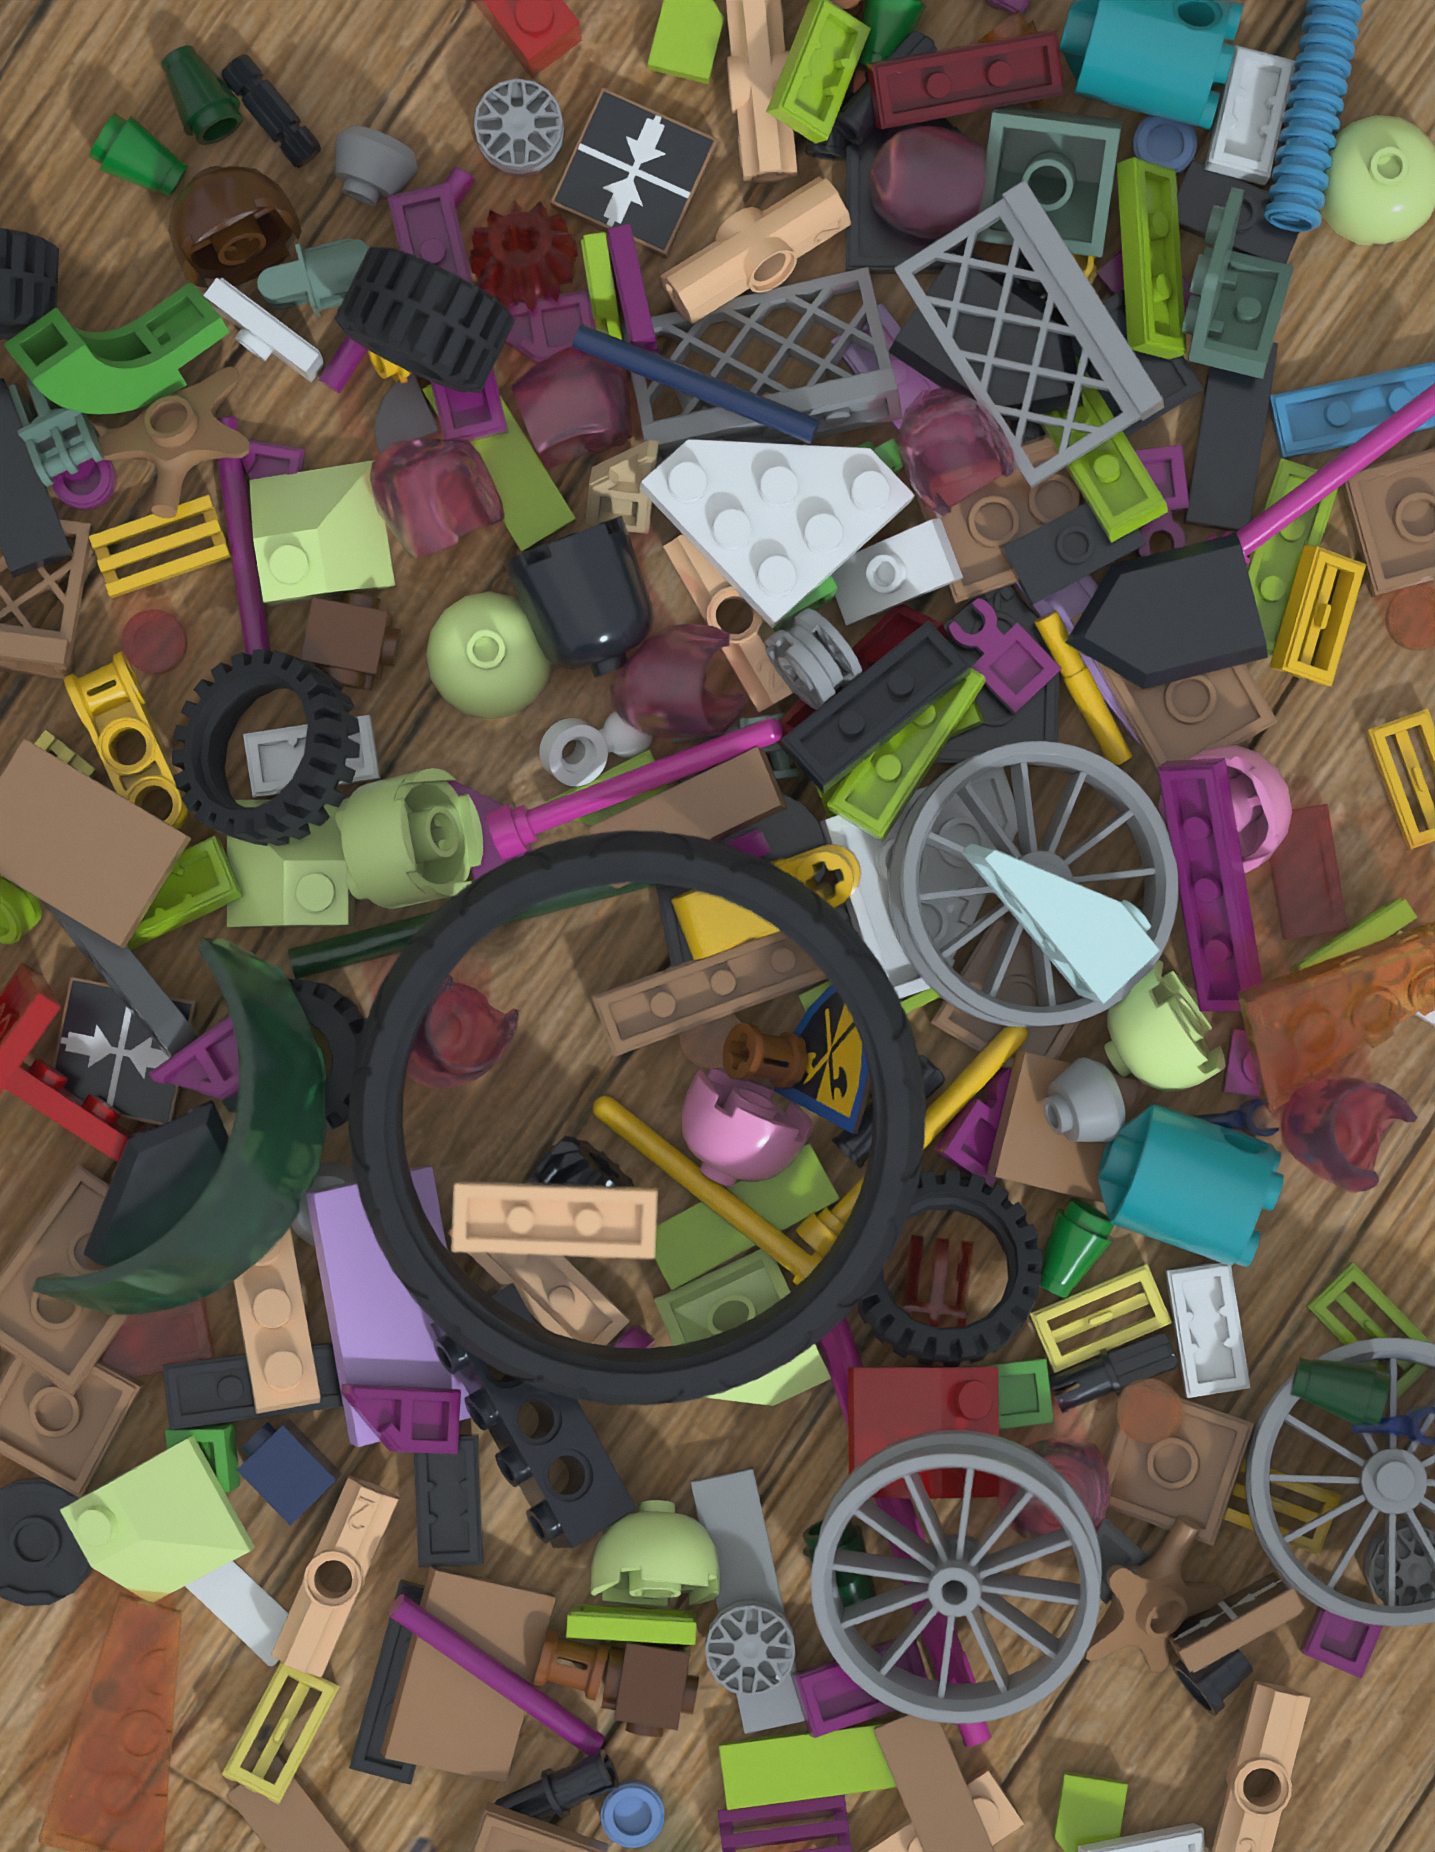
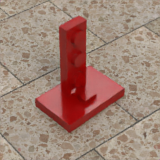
[0,962,145,1162]

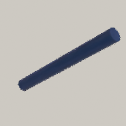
[572,324,820,444]

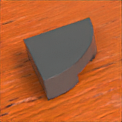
[375,373,440,459]
[1093,1512,1149,1605]

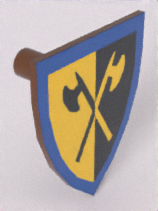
[774,984,871,1134]

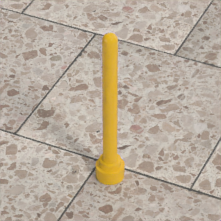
[795,1026,1028,1257]
[593,1096,823,1286]

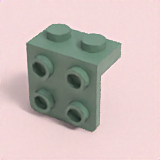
[1182,187,1294,379]

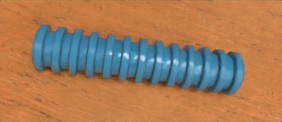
[1264,0,1365,232]

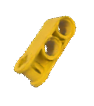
[63,651,189,830]
[671,843,862,960]

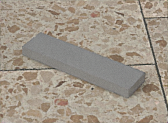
[691,1467,805,1734]

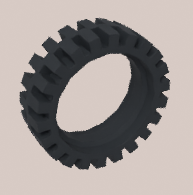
[172,649,360,846]
[857,1170,1043,1367]

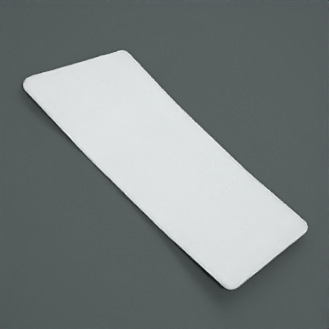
[185,1561,289,1666]

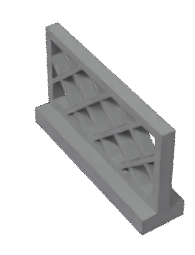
[894,180,1164,488]
[620,267,903,468]

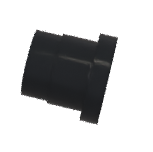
[1172,1649,1253,1716]

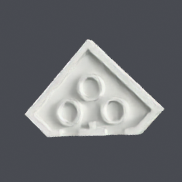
[639,439,915,628]
[819,767,1018,999]

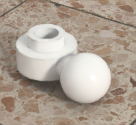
[539,707,654,786]

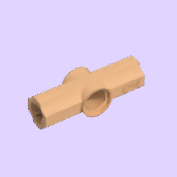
[725,0,797,183]
[660,176,851,324]
[662,534,794,713]
[271,1475,400,1677]
[1211,1681,1311,1852]

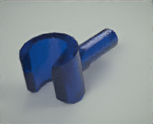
[1191,1098,1279,1137]
[1352,1406,1435,1446]

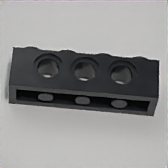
[430,1283,637,1548]

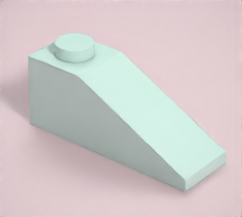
[962,843,1160,1004]

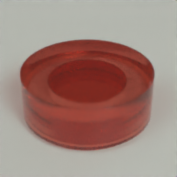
[121,609,188,674]

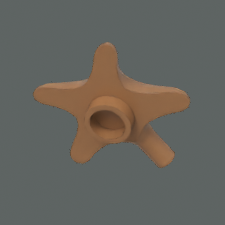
[98,366,250,518]
[1084,1515,1226,1673]

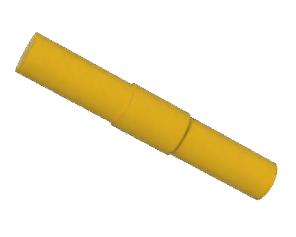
[1034,610,1133,766]

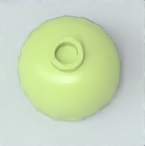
[1319,115,1435,246]
[426,591,553,720]
[1104,960,1226,1092]
[591,1500,720,1607]

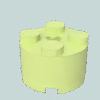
[335,768,483,909]

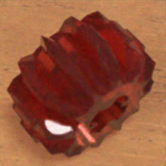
[469,200,578,312]

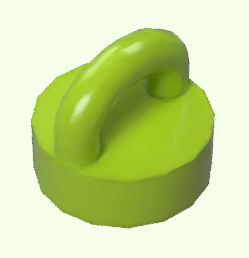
[0,875,42,945]

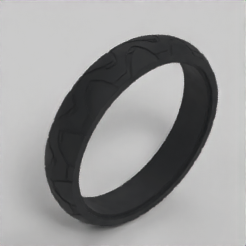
[348,830,926,1406]

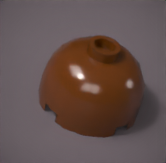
[168,166,302,288]

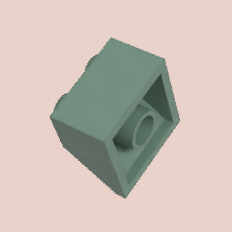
[976,105,1123,257]

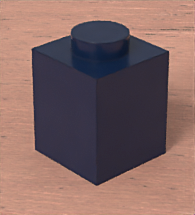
[237,1419,342,1526]

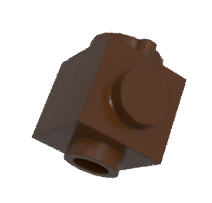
[301,592,401,690]
[601,1641,699,1737]

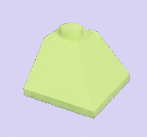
[249,460,396,606]
[227,800,355,927]
[654,1249,831,1406]
[60,1435,255,1604]

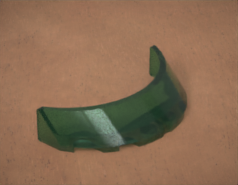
[31,938,328,1315]

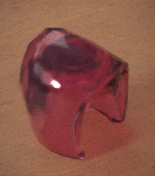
[867,126,986,240]
[511,344,633,469]
[898,388,1018,518]
[370,439,505,558]
[610,624,749,738]
[407,975,520,1090]
[1279,1076,1418,1193]
[998,1438,1110,1540]

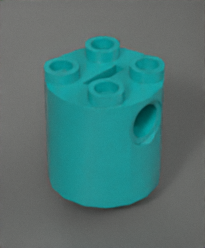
[1059,0,1244,130]
[1097,1101,1284,1267]

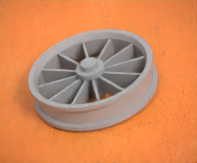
[888,741,1179,1027]
[1245,1338,1435,1626]
[811,1430,1102,1724]

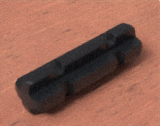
[221,54,321,168]

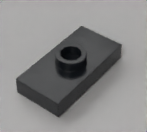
[1177,160,1299,264]
[1001,503,1146,606]
[414,1434,484,1567]

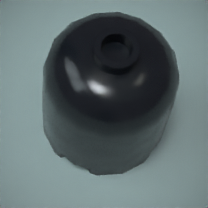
[503,516,654,677]

